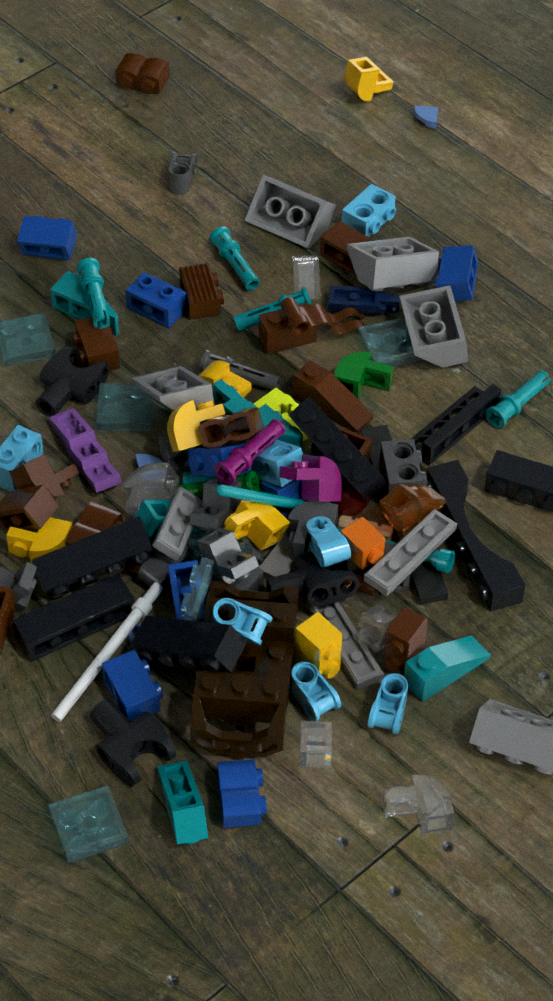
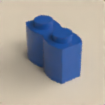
[217,759,267,828]

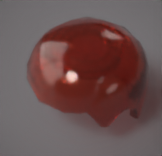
[331,476,370,516]

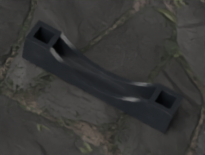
[424,460,525,612]

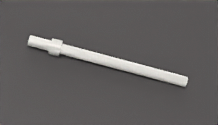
[51,582,163,722]

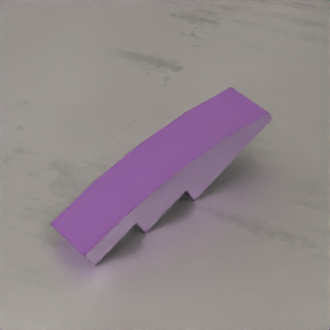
[49,408,121,493]

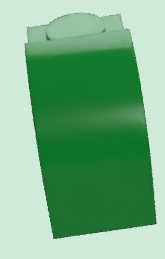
[334,352,394,399]

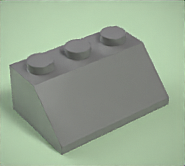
[244,174,337,249]
[347,237,439,291]
[399,285,468,368]
[132,366,214,423]
[469,699,553,775]

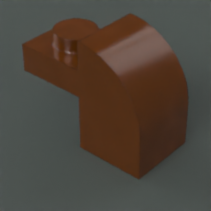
[9,454,79,499]

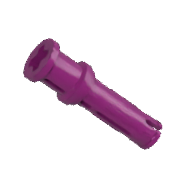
[214,419,285,485]

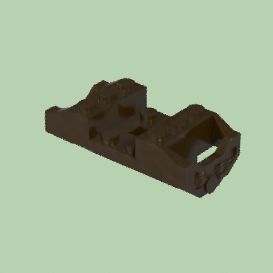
[190,581,299,760]

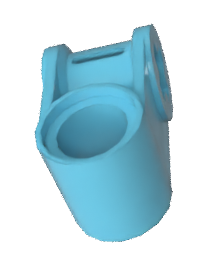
[306,516,351,568]
[212,598,273,646]
[290,662,341,722]
[368,673,408,735]

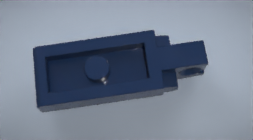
[328,286,400,314]

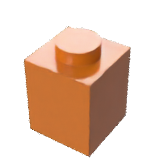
[340,517,385,570]

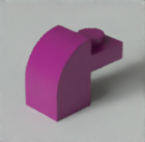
[279,454,342,502]

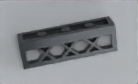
[411,384,501,466]

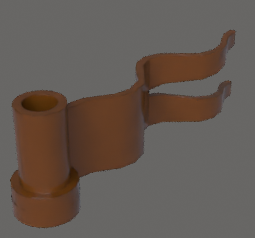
[280,297,373,336]

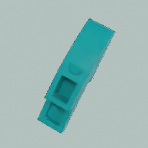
[213,379,303,452]

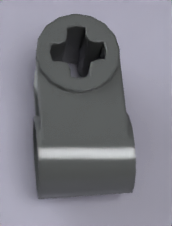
[169,151,198,195]
[138,544,189,595]

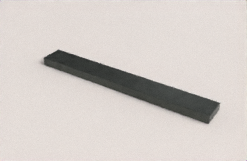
[360,425,449,605]

